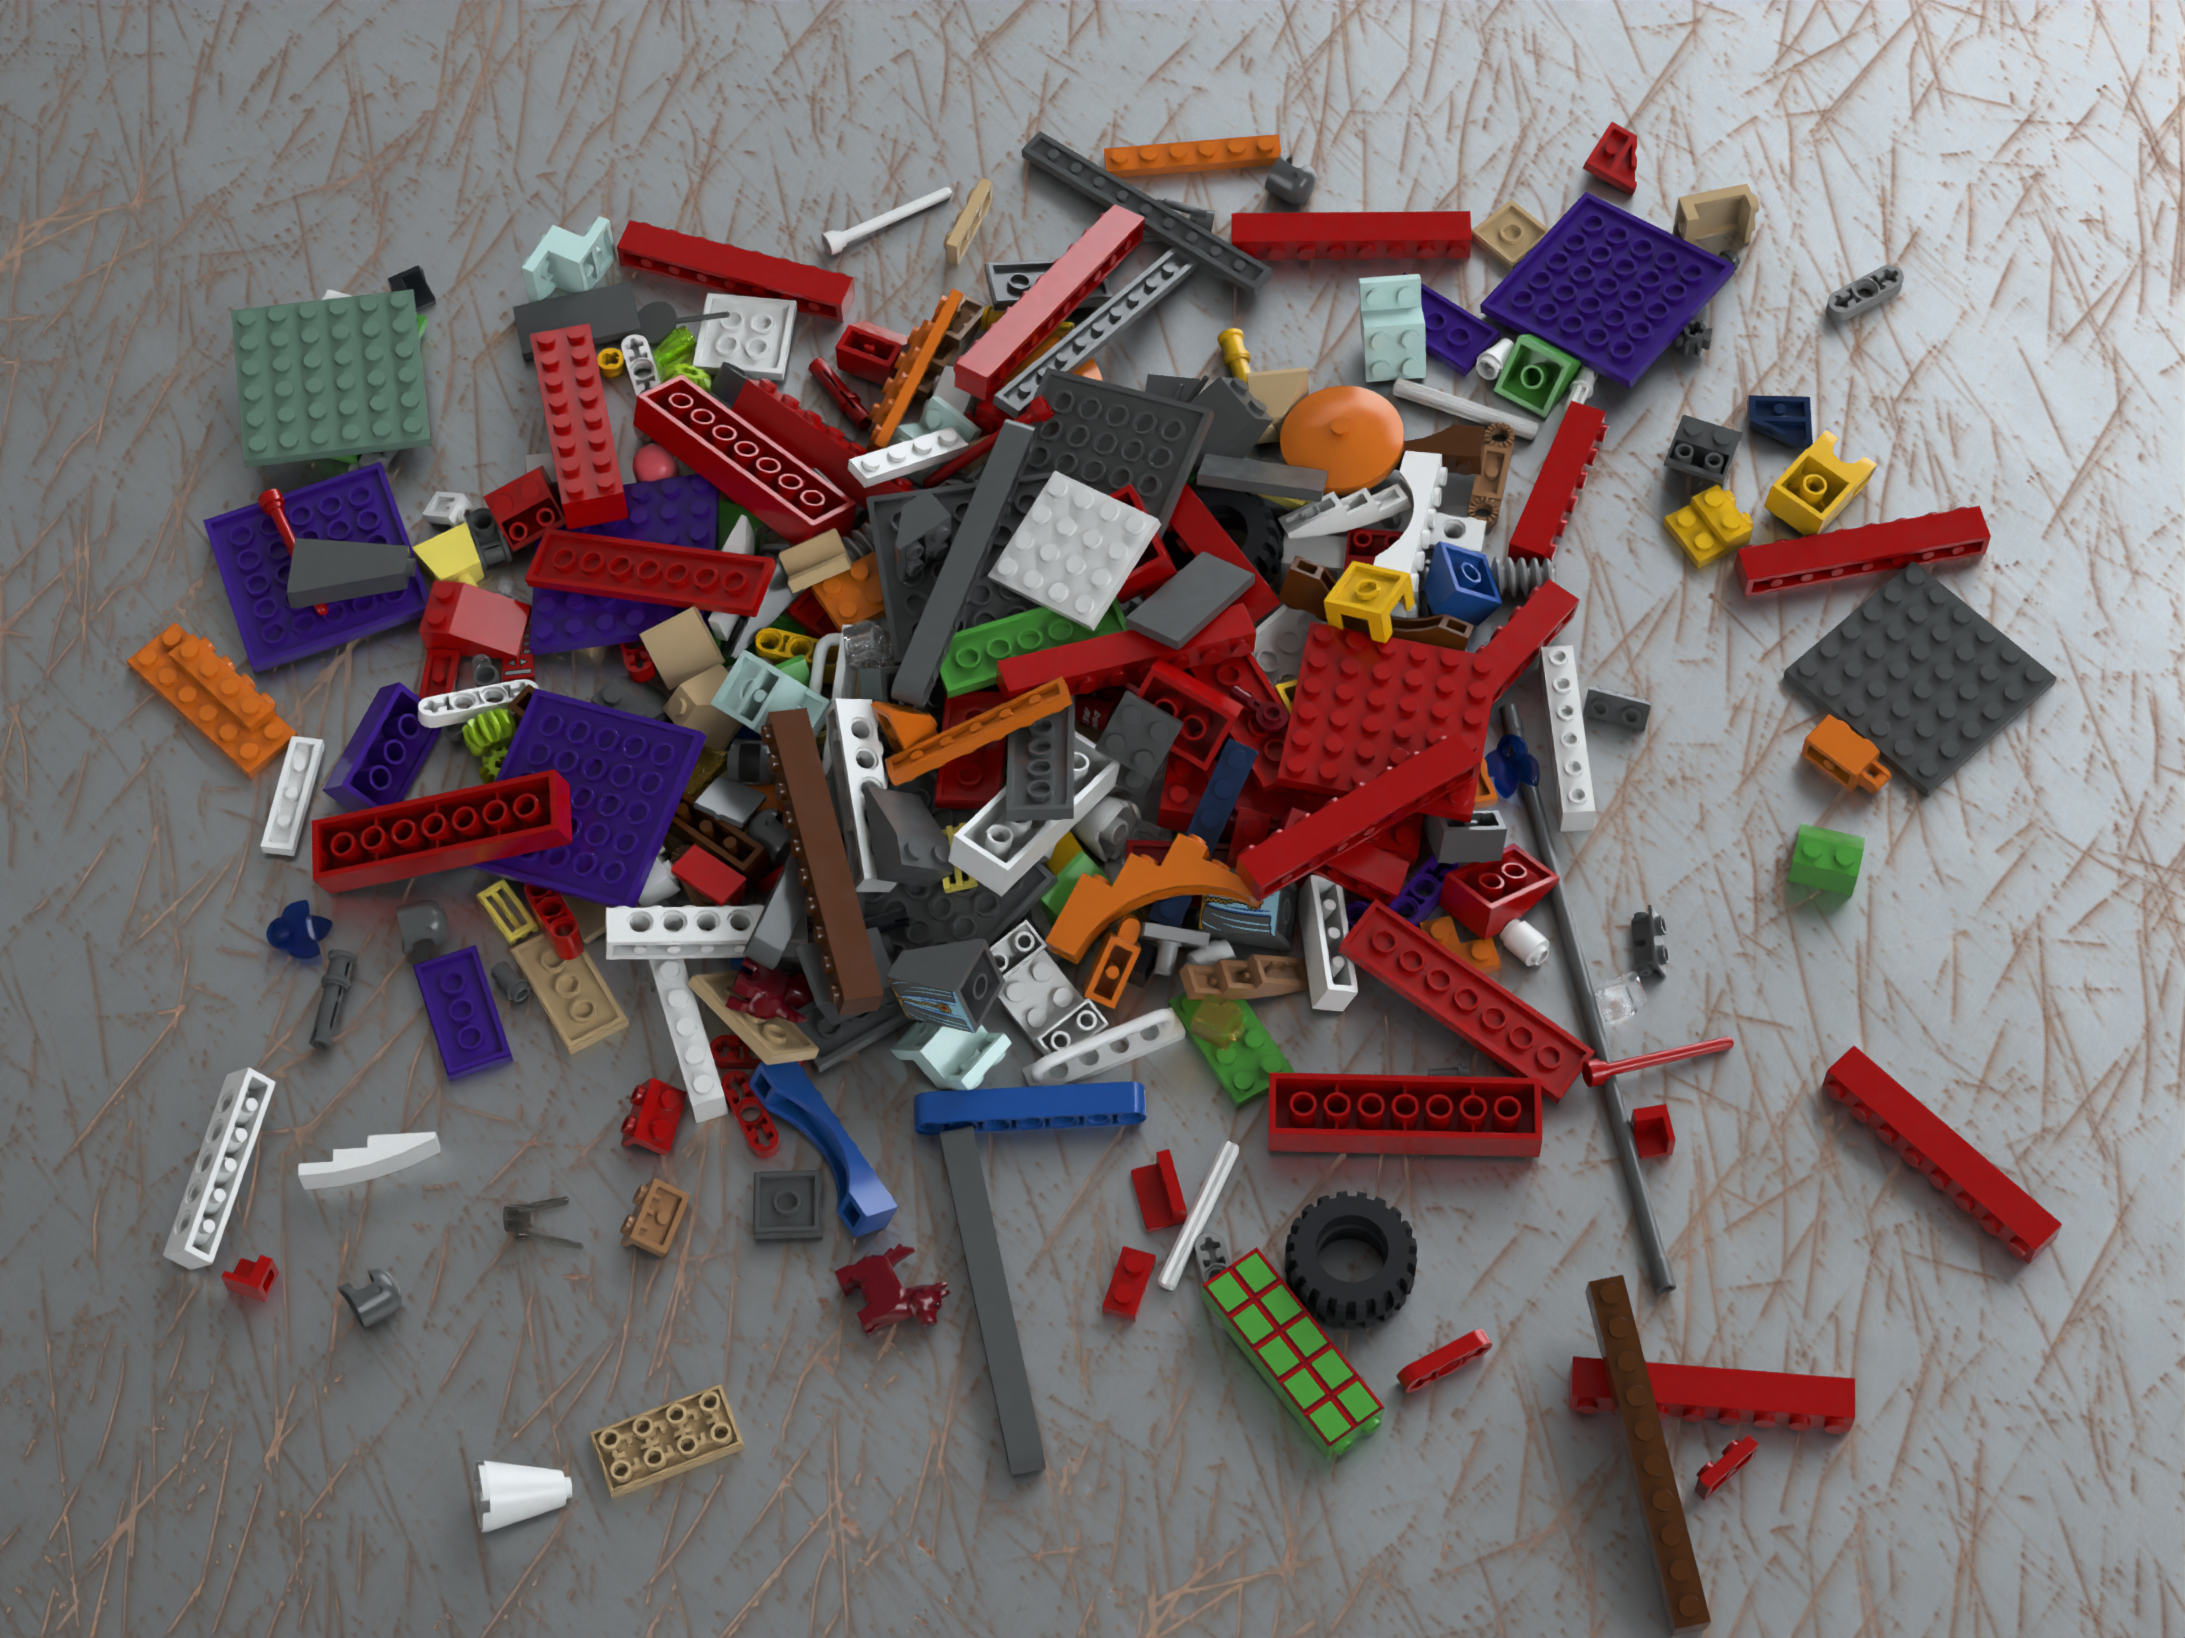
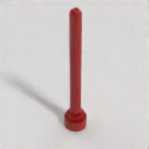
[923,395,1054,489]
[257,489,329,616]
[1581,1036,1734,1088]

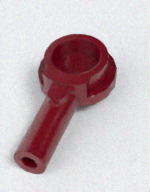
[1229,685,1288,734]

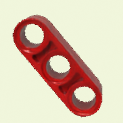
[524,884,584,960]

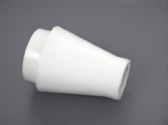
[1476,338,1514,380]

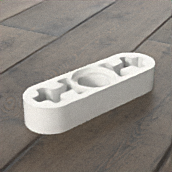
[621,334,660,400]

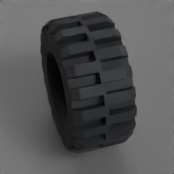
[1161,486,1284,586]
[1285,1191,1417,1330]

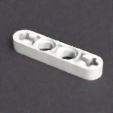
[418,679,538,728]

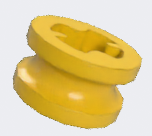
[597,348,626,378]

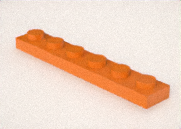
[1104,134,1281,178]
[885,676,1073,787]

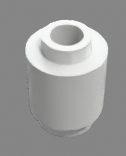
[1500,919,1550,966]
[1185,939,1236,966]

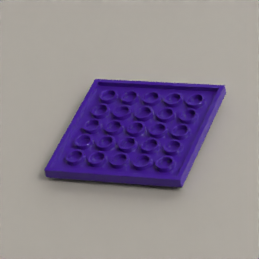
[1480,192,1735,389]
[203,462,429,674]
[530,474,720,656]
[465,688,707,908]

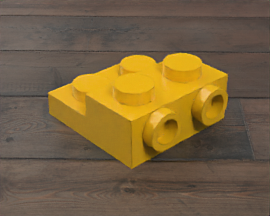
[1663,484,1754,569]

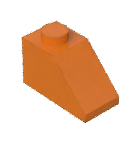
[871,701,938,754]

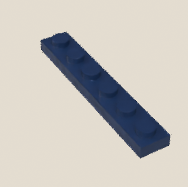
[1148,738,1259,928]

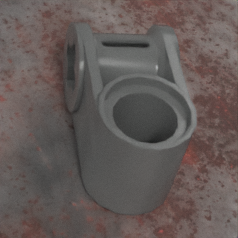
[468,508,512,570]

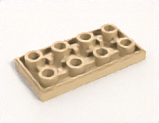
[589,1384,745,1499]

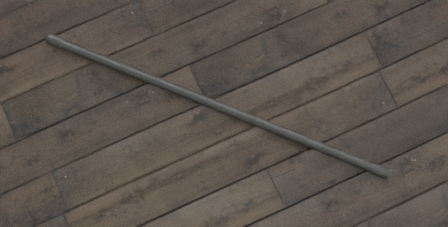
[1499,703,1676,1294]

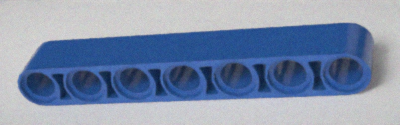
[913,1081,1147,1135]

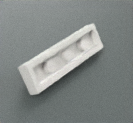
[848,427,969,488]
[261,736,325,856]

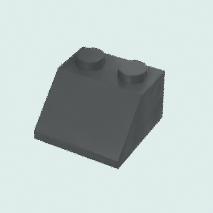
[590,676,673,724]

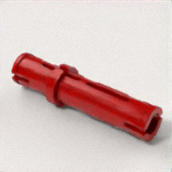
[808,357,872,431]

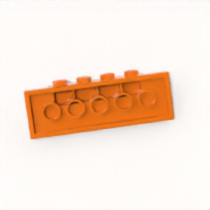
[866,288,963,453]
[126,622,298,779]

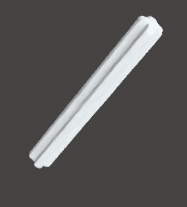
[1393,378,1539,440]
[1158,1141,1239,1291]

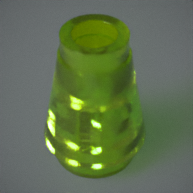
[652,325,697,367]

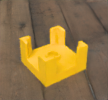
[1324,561,1415,643]

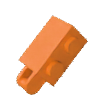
[1801,714,1891,794]
[1081,914,1141,1009]

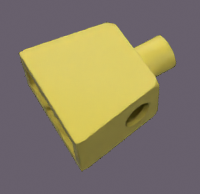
[412,522,484,588]

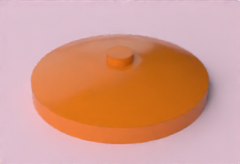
[1280,386,1404,495]

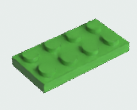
[1168,992,1295,1109]

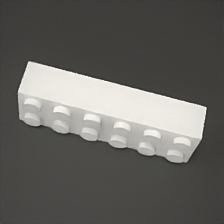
[948,731,1121,897]

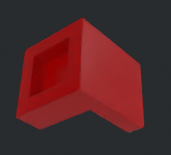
[1630,1104,1676,1159]
[221,1255,279,1302]

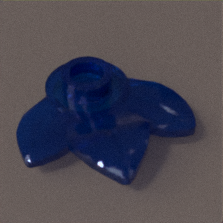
[1485,734,1540,799]
[266,900,333,959]

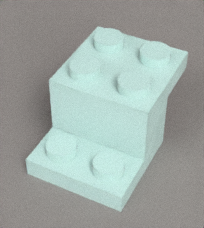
[522,216,616,303]
[1359,274,1426,382]
[887,396,982,488]
[710,649,832,739]
[891,1021,1012,1090]

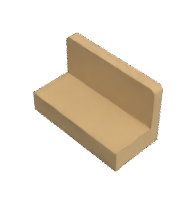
[779,529,852,594]

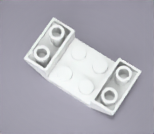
[990,919,1109,1056]

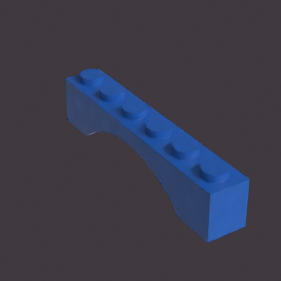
[748,1061,898,1238]

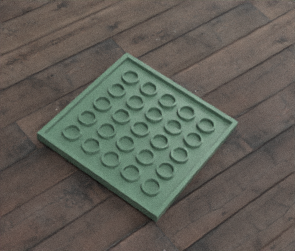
[231,289,431,468]

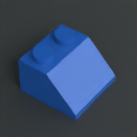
[1424,541,1502,626]

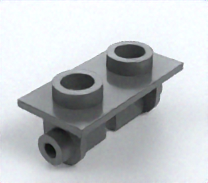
[1583,685,1652,731]
[1631,905,1669,978]

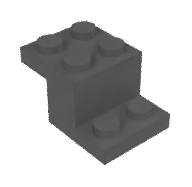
[1095,690,1184,799]

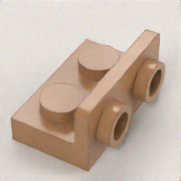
[620,1178,691,1258]

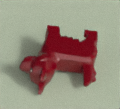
[725,956,814,1023]
[834,1244,951,1337]

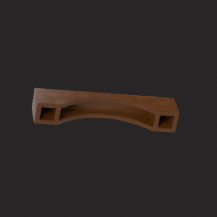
[1395,425,1485,475]
[1278,555,1474,651]

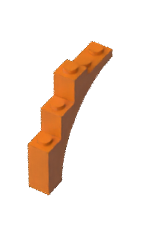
[1045,833,1260,965]

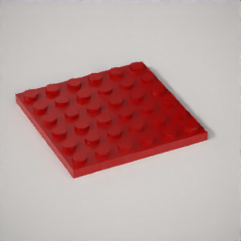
[1276,622,1500,823]

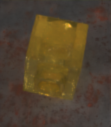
[1191,993,1245,1051]

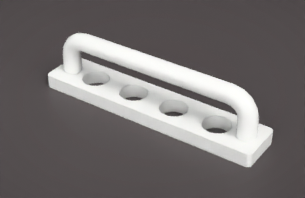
[809,624,862,777]
[1022,1007,1186,1087]

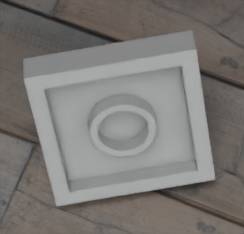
[1138,922,1210,976]

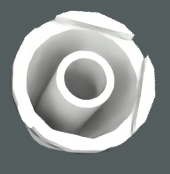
[1070,795,1141,862]
[474,1460,572,1533]

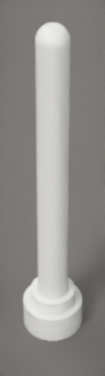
[821,187,952,256]

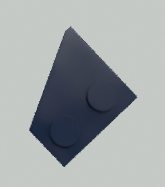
[1747,395,1813,451]

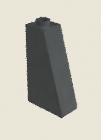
[286,538,416,608]

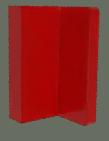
[671,844,747,906]
[1131,1149,1187,1232]

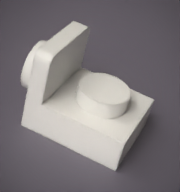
[422,491,476,529]

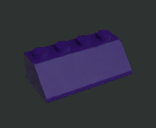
[322,682,442,812]

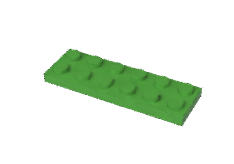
[939,597,1130,699]

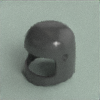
[1265,150,1317,205]
[727,738,776,786]
[746,808,792,867]
[396,899,449,954]
[337,1268,402,1329]

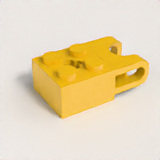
[1763,430,1877,536]

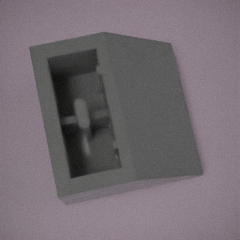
[1663,415,1742,484]
[896,489,951,582]
[1422,810,1507,864]

